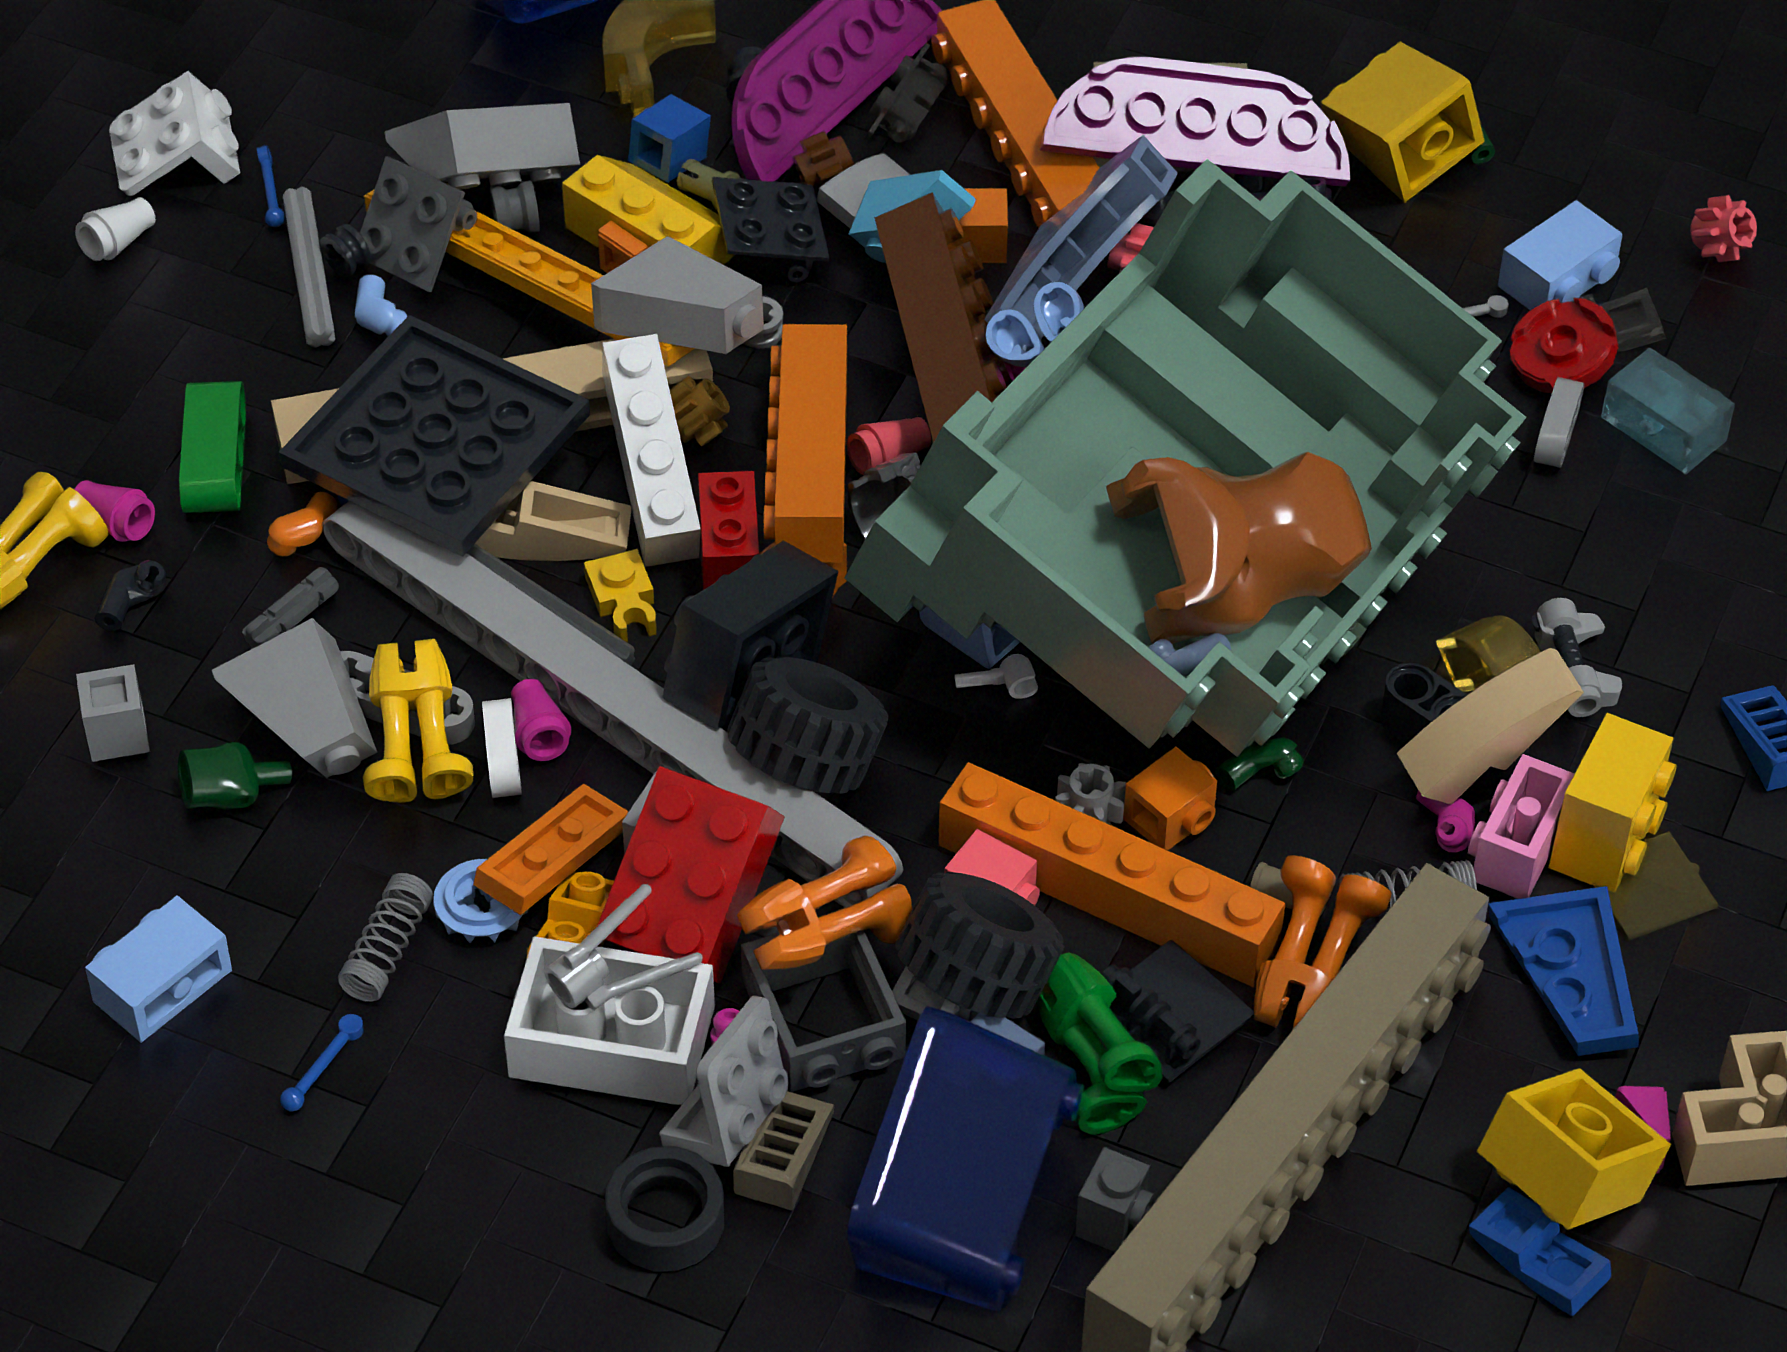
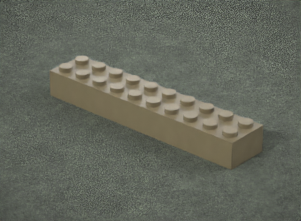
[1082,863,1491,1352]

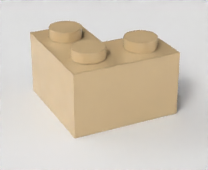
[1672,1031,1787,1186]

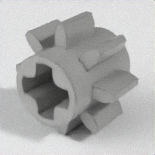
[1055,763,1126,824]

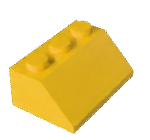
[562,155,735,265]

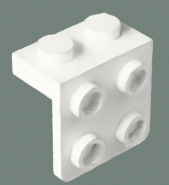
[109,71,240,196]

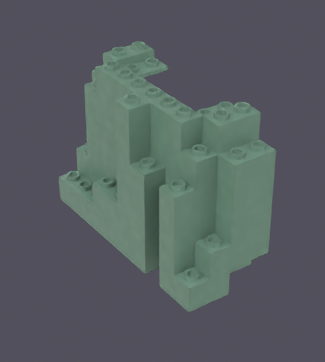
[844,159,1526,757]

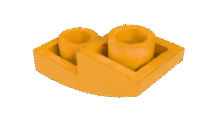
[527,871,614,957]

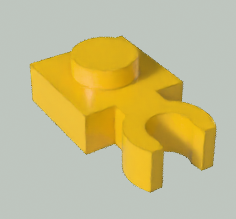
[584,549,657,642]

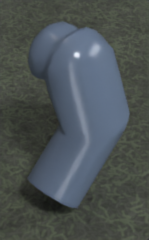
[1149,633,1231,676]

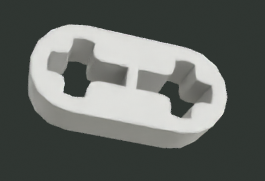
[482,698,522,798]

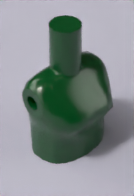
[177,742,292,810]

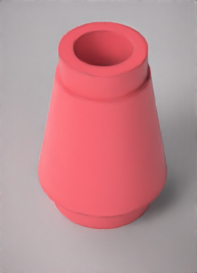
[847,417,931,475]

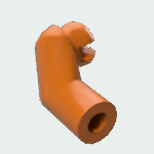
[267,492,338,557]

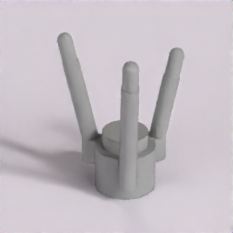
[544,884,703,1010]

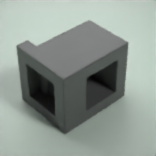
[1076,1147,1155,1252]

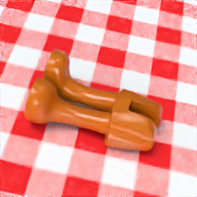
[737,836,913,970]
[1254,855,1392,1031]

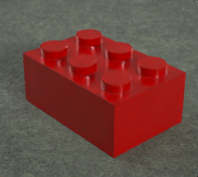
[596,766,785,984]

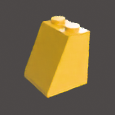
[1320,42,1485,203]

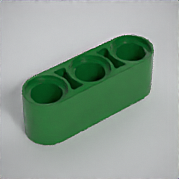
[179,381,246,513]

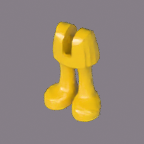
[0,472,109,609]
[363,639,473,803]

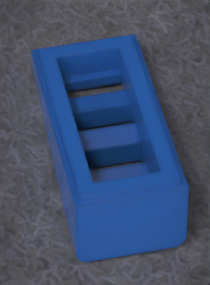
[1720,685,1787,791]

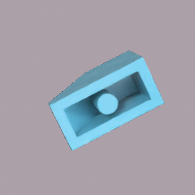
[849,170,976,263]

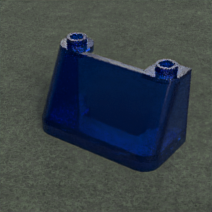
[847,1006,1084,1312]

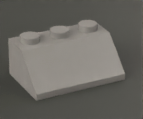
[385,103,580,190]

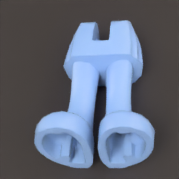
[986,282,1084,368]

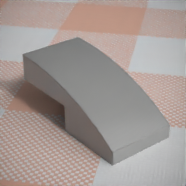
[817,153,910,229]

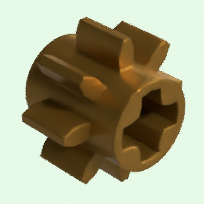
[670,376,730,446]

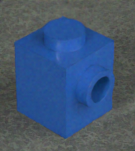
[628,94,711,183]

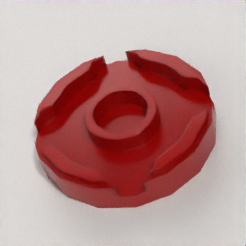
[1510,297,1618,393]

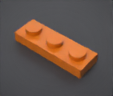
[473,783,629,915]

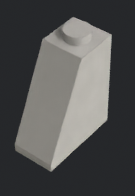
[591,236,764,354]
[212,618,377,778]

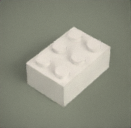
[504,936,715,1105]

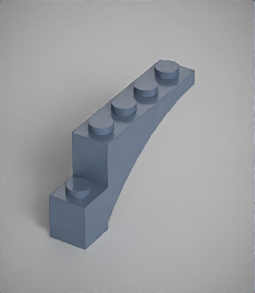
[985,135,1178,339]

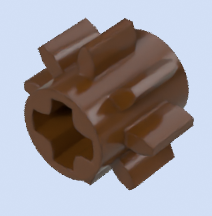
[792,131,854,189]

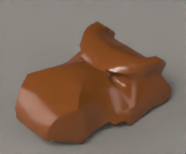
[1106,452,1372,644]

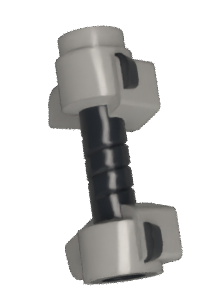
[1532,598,1622,717]

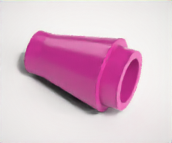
[74,480,155,542]
[511,679,571,761]

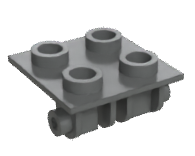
[360,156,477,292]

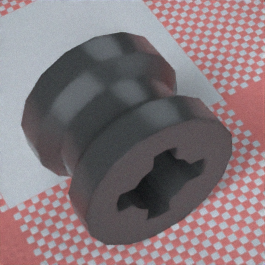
[489,181,540,233]

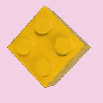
[1548,713,1677,894]
[1477,1068,1671,1230]

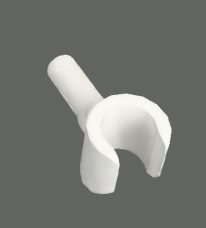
[955,654,1038,699]

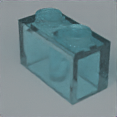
[1601,347,1735,474]

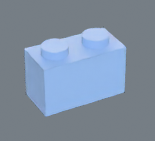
[1498,200,1623,310]
[85,895,232,1043]

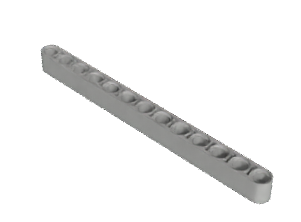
[322,501,903,908]

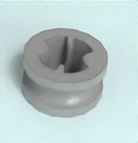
[742,296,783,349]

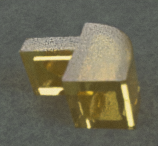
[1436,615,1540,692]

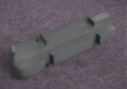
[242,567,339,649]

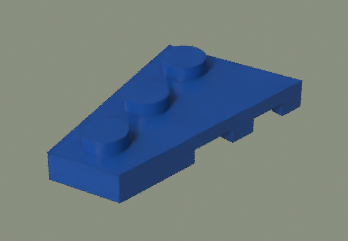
[1488,886,1639,1056]

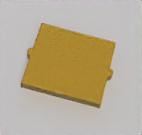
[1589,831,1718,941]

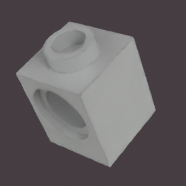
[76,664,150,762]

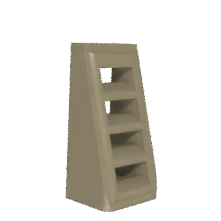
[733,1091,834,1211]

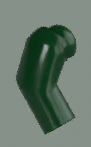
[1214,737,1304,791]

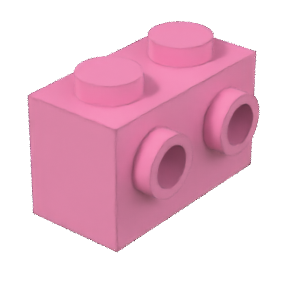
[1468,754,1575,899]

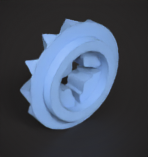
[434,859,529,943]

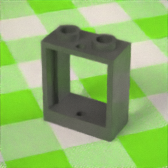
[741,930,906,1092]

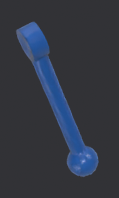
[257,145,285,228]
[280,1014,363,1112]

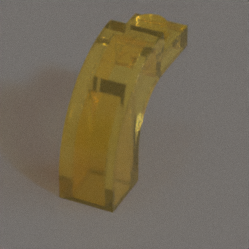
[602,0,716,118]

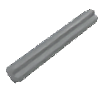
[283,186,335,348]

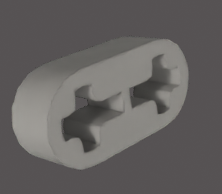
[1534,377,1584,469]

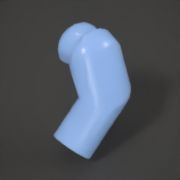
[355,275,407,336]

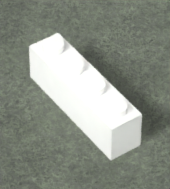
[602,334,701,567]

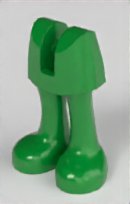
[1035,952,1162,1134]

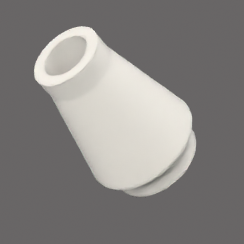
[75,198,156,261]

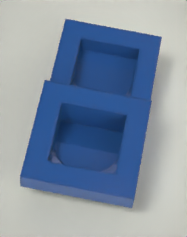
[1469,1187,1612,1317]

